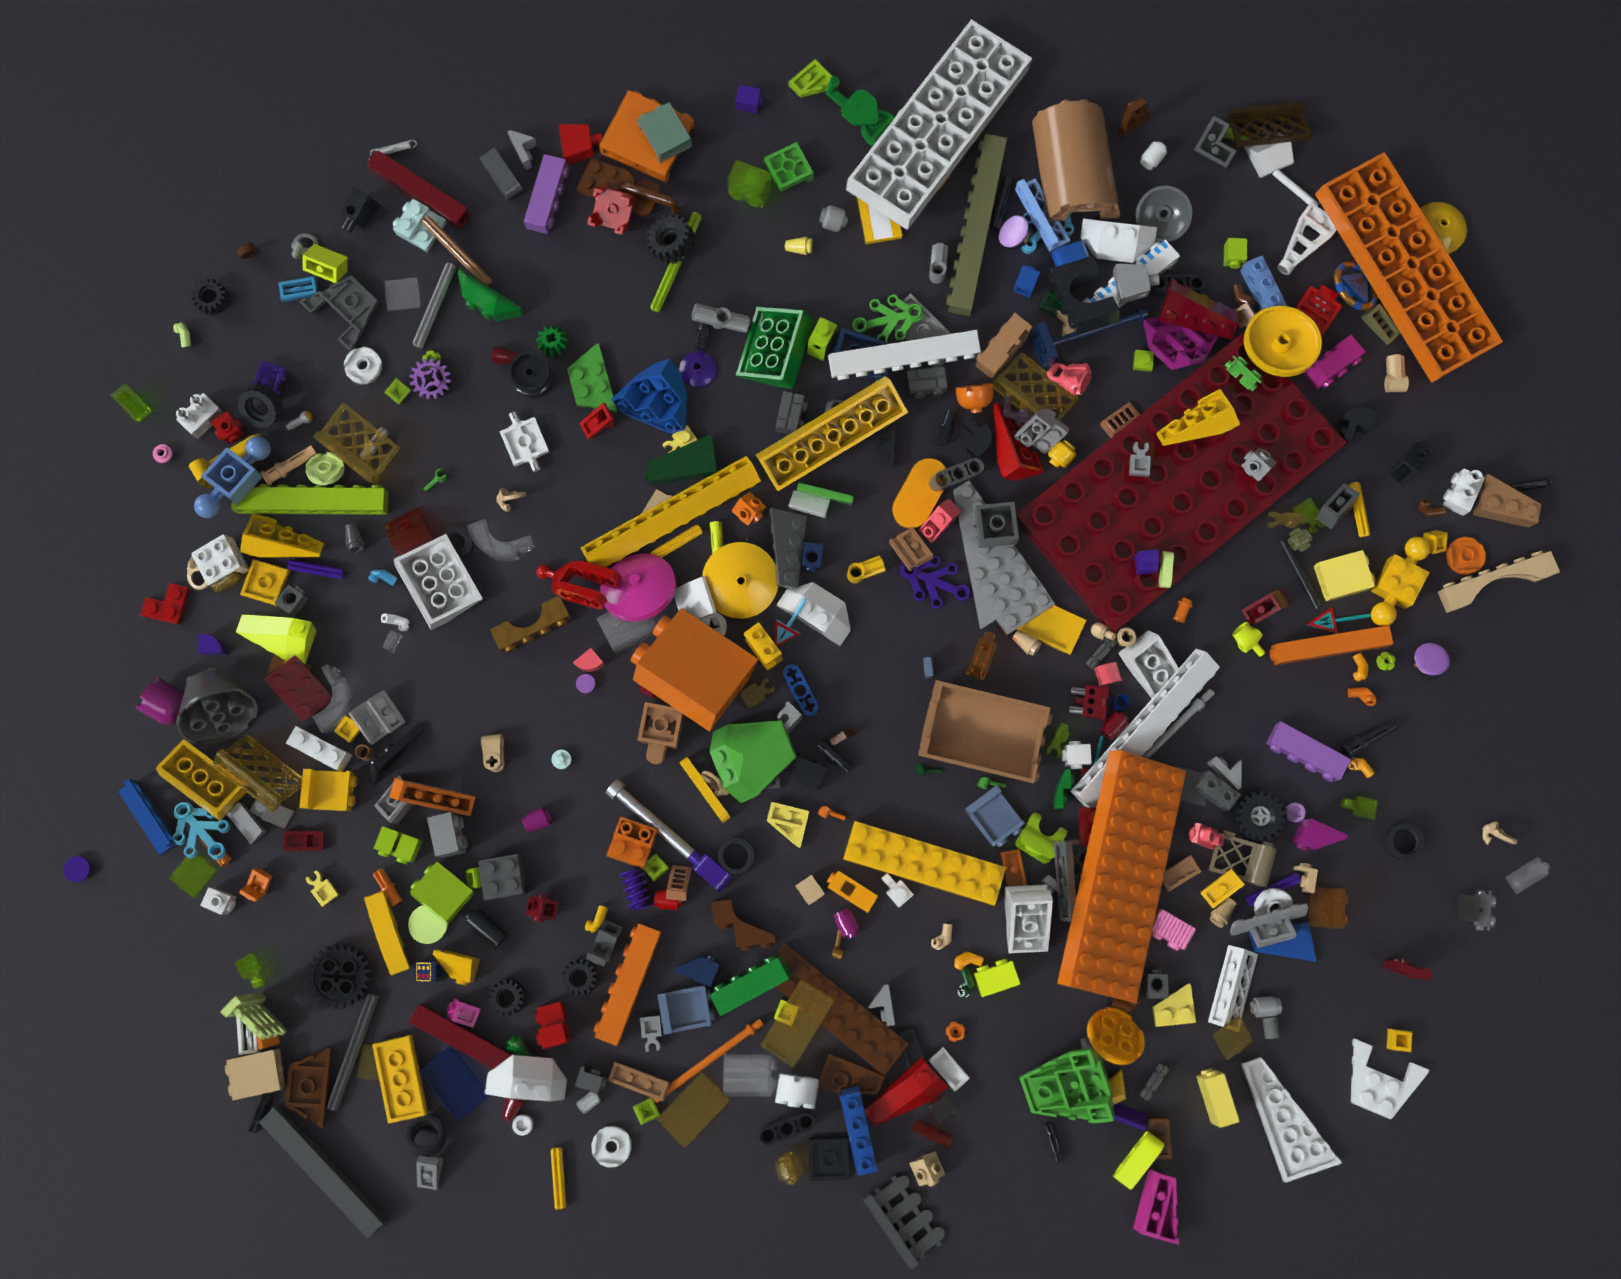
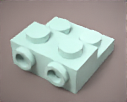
[393,199,447,252]

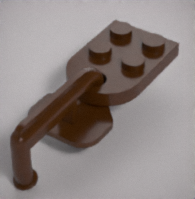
[576,158,682,216]

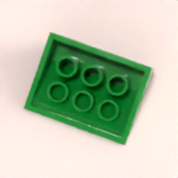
[736,307,814,389]

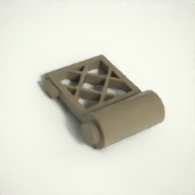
[1208,830,1277,888]

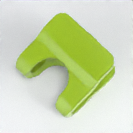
[1015,811,1068,864]

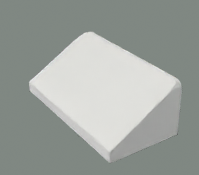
[789,491,830,518]

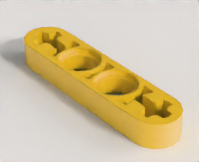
[679,757,731,823]

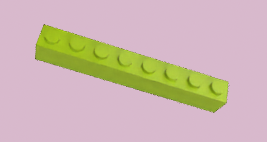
[231,484,389,515]

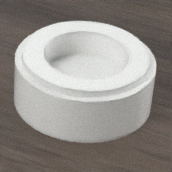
[512,1114,534,1135]

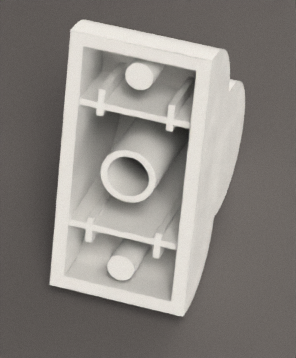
[1004,885,1053,953]

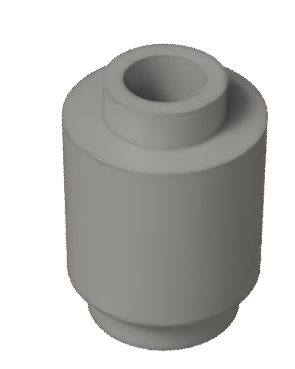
[1250,996,1282,1018]

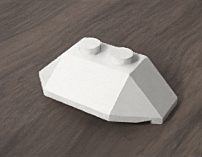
[1080,219,1157,263]
[776,582,851,646]
[485,1055,567,1101]

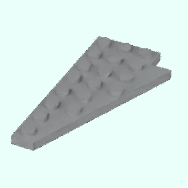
[953,481,1055,636]

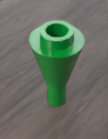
[506,1035,532,1056]

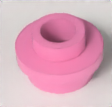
[153,444,172,463]

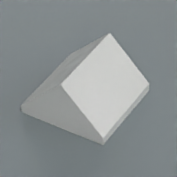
[1244,132,1294,178]

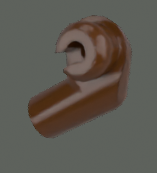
[1110,996,1141,1013]

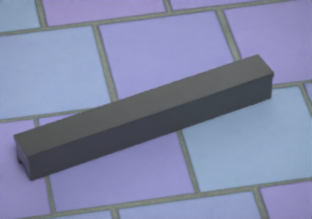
[259,1105,388,1239]

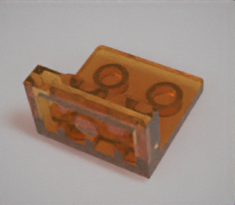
[1309,887,1348,929]

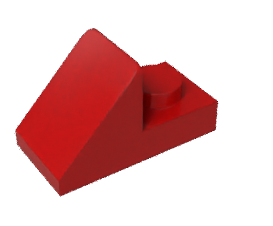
[579,403,614,439]

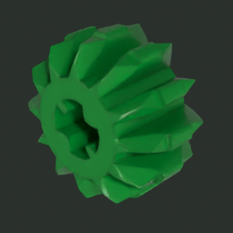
[536,324,569,357]

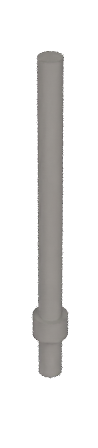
[1142,689,1215,759]

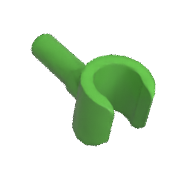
[423,469,447,492]
[977,777,1006,790]

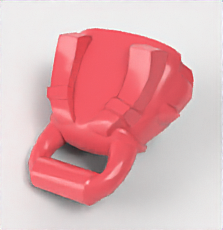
[1047,363,1092,395]

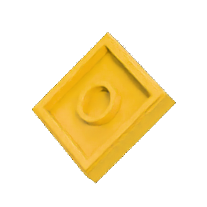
[240,559,290,606]

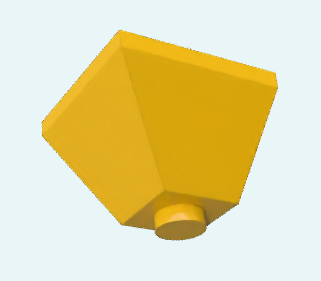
[433,949,480,985]

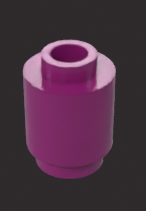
[522,807,553,833]
[834,908,860,939]

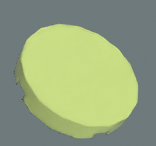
[306,452,345,485]
[408,906,448,944]

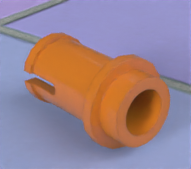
[1173,598,1193,623]

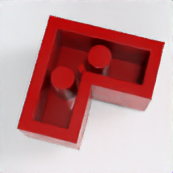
[535,1001,572,1049]

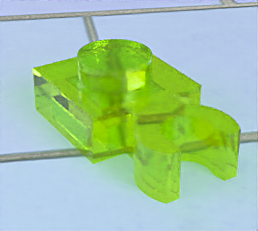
[1293,498,1325,534]

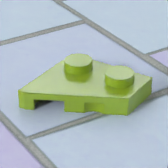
[788,59,839,98]

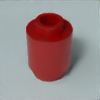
[654,889,683,910]

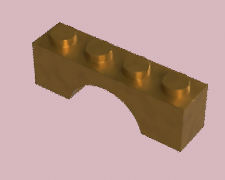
[490,595,572,653]

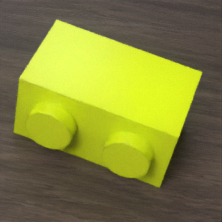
[303,244,348,283]
[973,959,1020,997]

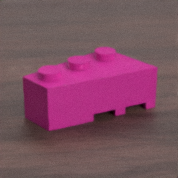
[1303,335,1365,390]
[1133,1169,1179,1245]

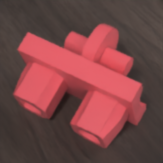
[1189,823,1225,850]

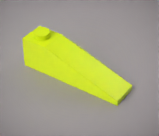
[236,615,317,664]

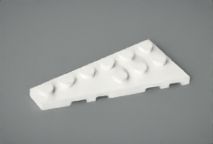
[1241,1057,1342,1183]

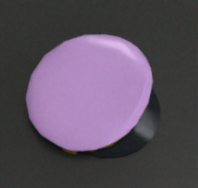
[999,215,1033,250]

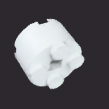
[775,1073,819,1109]

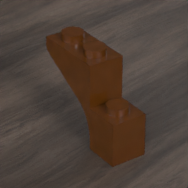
[711,900,776,951]

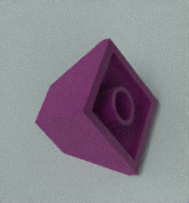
[1292,819,1348,852]

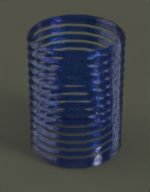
[1112,694,1129,711]

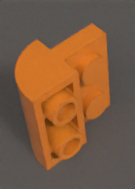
[607,817,657,869]

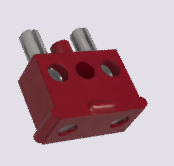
[1069,685,1109,722]

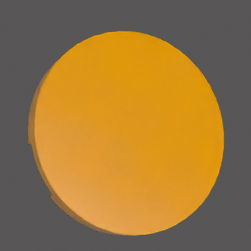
[1087,1007,1145,1065]

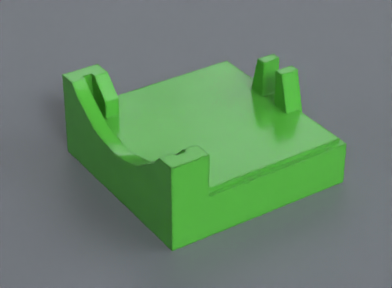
[764,142,814,192]

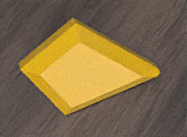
[1108,1069,1126,1105]

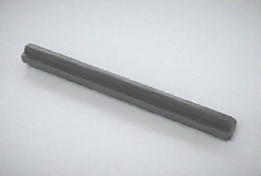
[327,994,379,1111]

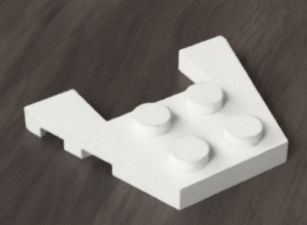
[1351,1039,1429,1119]

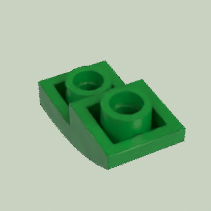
[1053,769,1074,809]

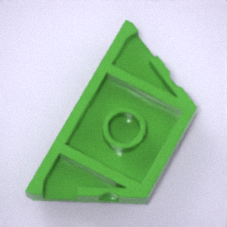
[567,343,618,413]

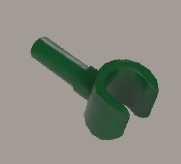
[914,763,943,775]

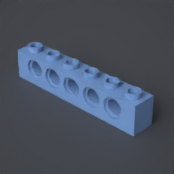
[1240,256,1287,311]

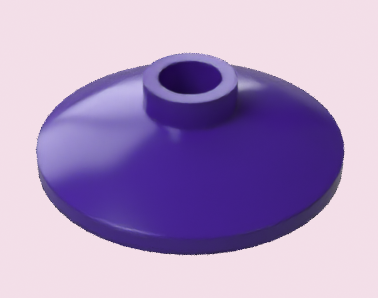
[679,351,717,388]

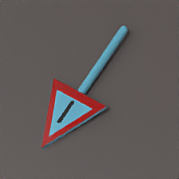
[775,598,807,647]

